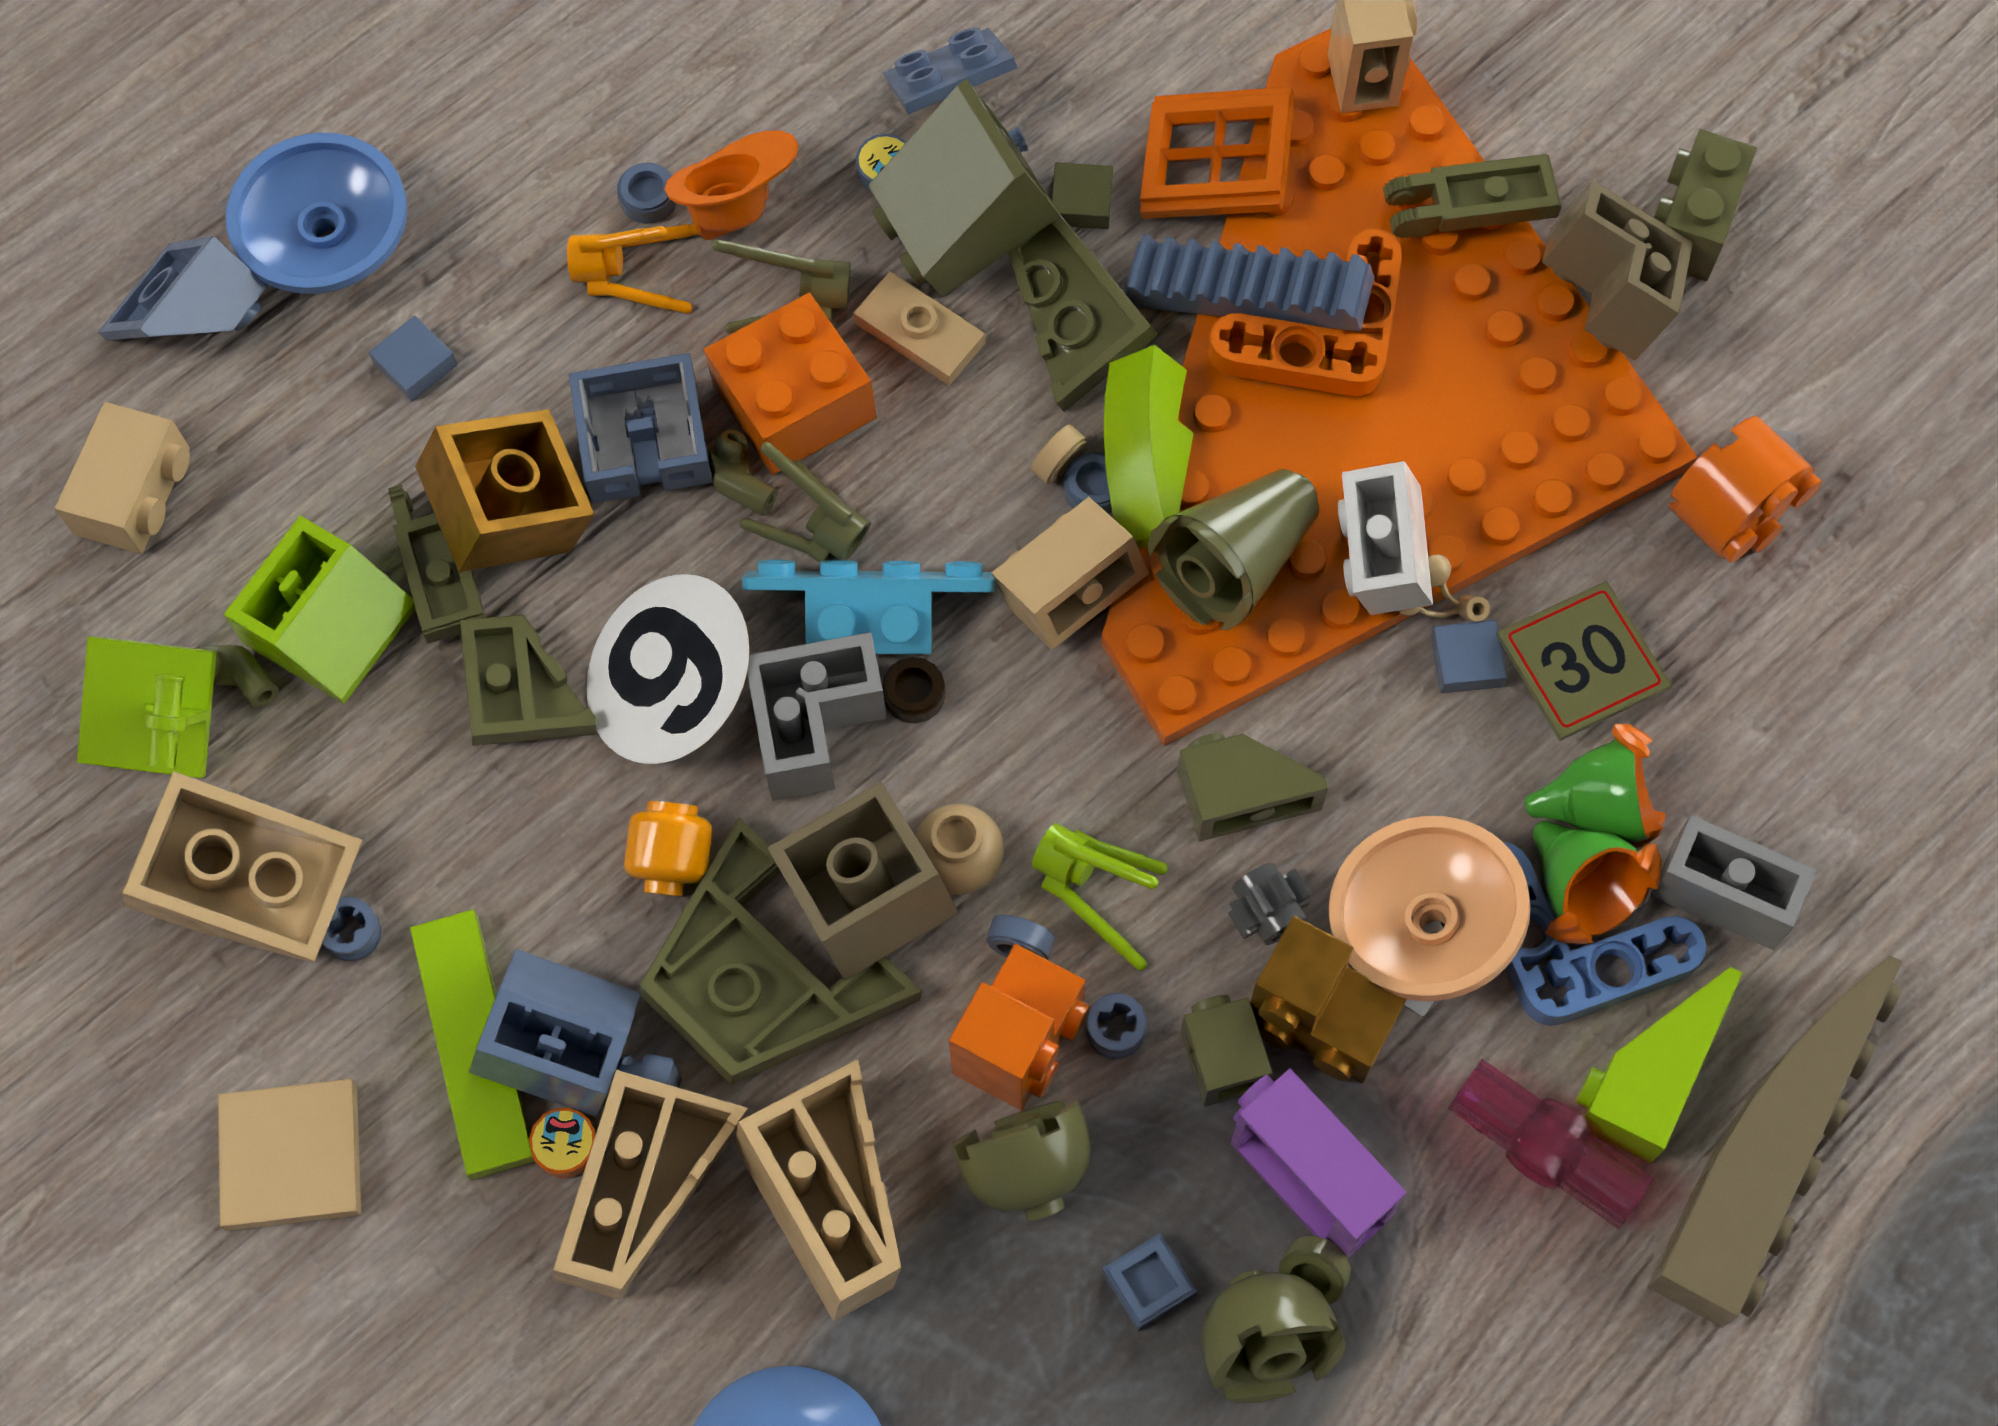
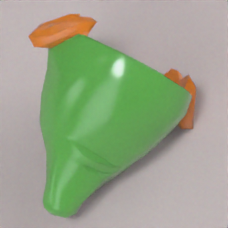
[1524,724,1666,850]
[1532,821,1662,944]

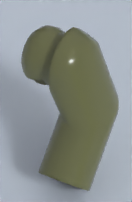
[709,430,778,516]

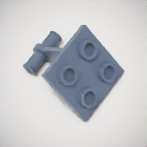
[883,27,1028,152]

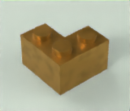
[1250,915,1407,1083]

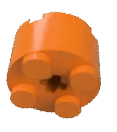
[1668,416,1823,563]

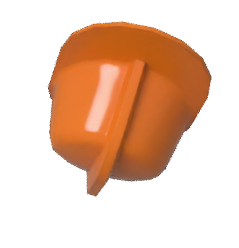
[664,130,799,240]

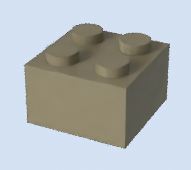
[767,782,959,981]

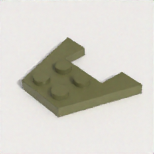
[639,817,922,1085]

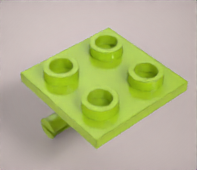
[77,636,217,778]

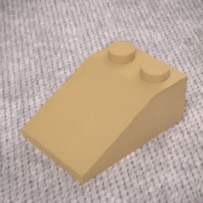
[122,771,362,963]

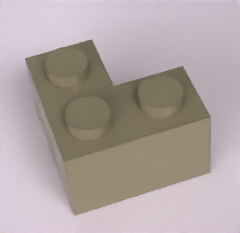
[1542,180,1693,360]

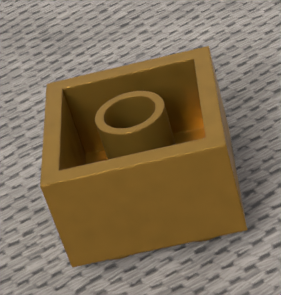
[415,409,594,572]

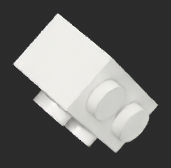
[1338,461,1433,615]

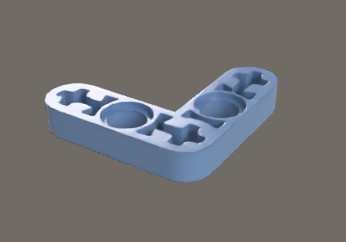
[1503,842,1707,1026]

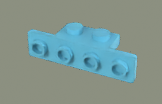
[742,559,996,654]

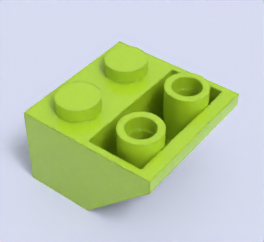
[223,515,416,704]

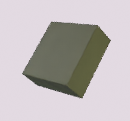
[1052,162,1113,229]

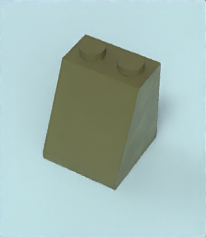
[868,79,1061,297]

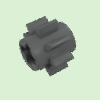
[1228,863,1312,945]

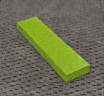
[410,909,535,1180]

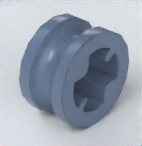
[322,897,382,961]
[1087,993,1146,1059]

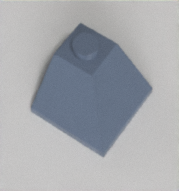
[98,236,268,340]

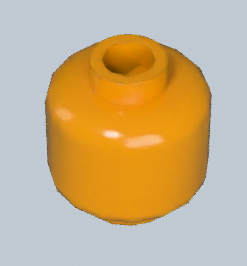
[624,801,712,896]

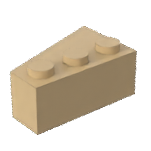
[735,1059,901,1321]
[553,1070,748,1299]

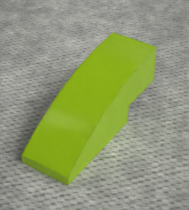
[1104,345,1194,548]

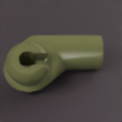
[195,645,279,708]

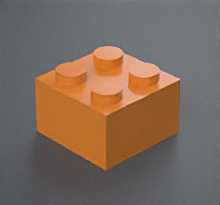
[703,292,877,475]

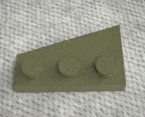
[1008,212,1158,412]

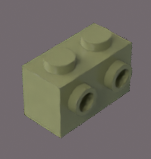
[1654,129,1757,281]

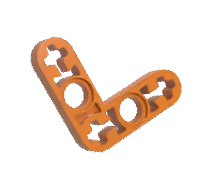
[1207,229,1402,396]

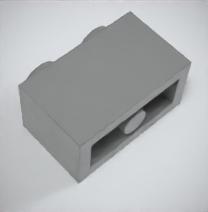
[1651,815,1816,950]

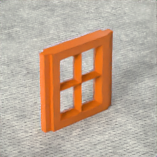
[1140,86,1294,219]

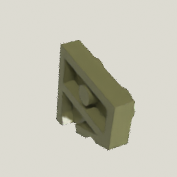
[460,615,596,746]

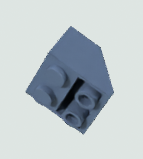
[469,949,640,1117]

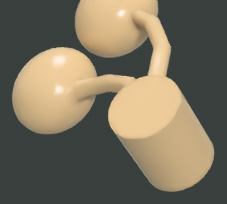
[1398,554,1490,622]

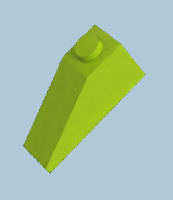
[1575,967,1743,1164]

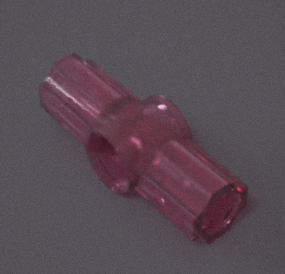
[1448,1059,1654,1230]

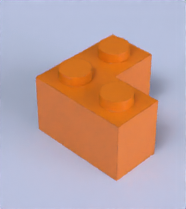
[949,943,1091,1111]

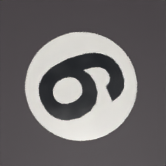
[587,574,750,764]

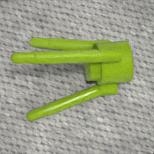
[1032,822,1168,971]

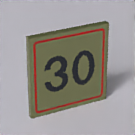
[1496,581,1672,741]

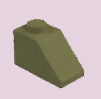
[1177,733,1328,842]

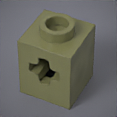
[1181,995,1273,1107]

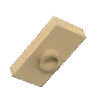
[853,271,986,386]

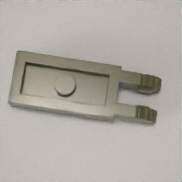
[1383,154,1562,239]
[388,484,486,644]

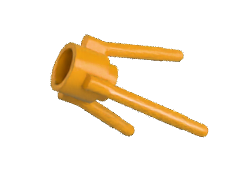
[567,224,699,314]

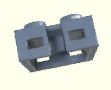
[569,353,713,504]

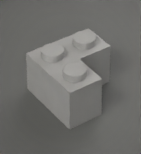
[747,632,887,801]

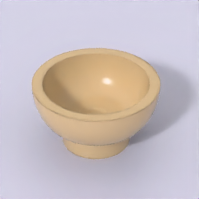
[914,803,1004,895]

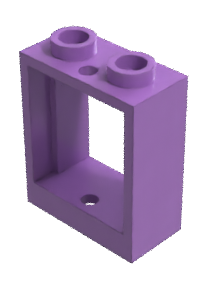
[1230,1068,1407,1259]

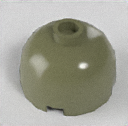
[951,1099,1091,1221]
[1200,1270,1347,1403]

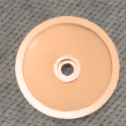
[1329,816,1530,1001]

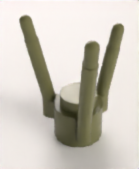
[712,239,851,334]
[739,442,871,563]

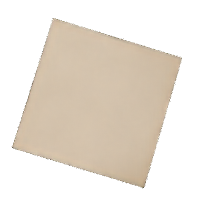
[218,1079,361,1231]

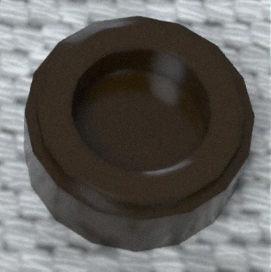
[882,657,946,724]

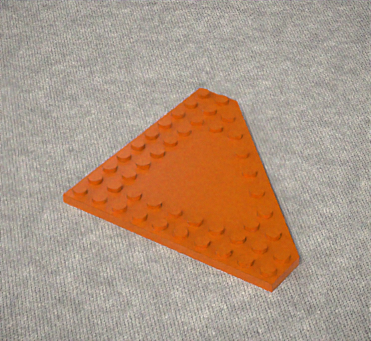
[1101,28,1698,746]

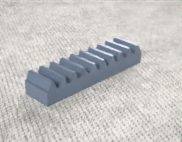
[1124,234,1374,331]

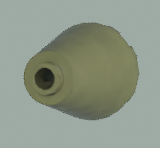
[1147,469,1319,630]

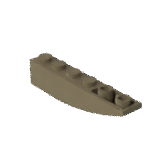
[1647,955,1902,1328]

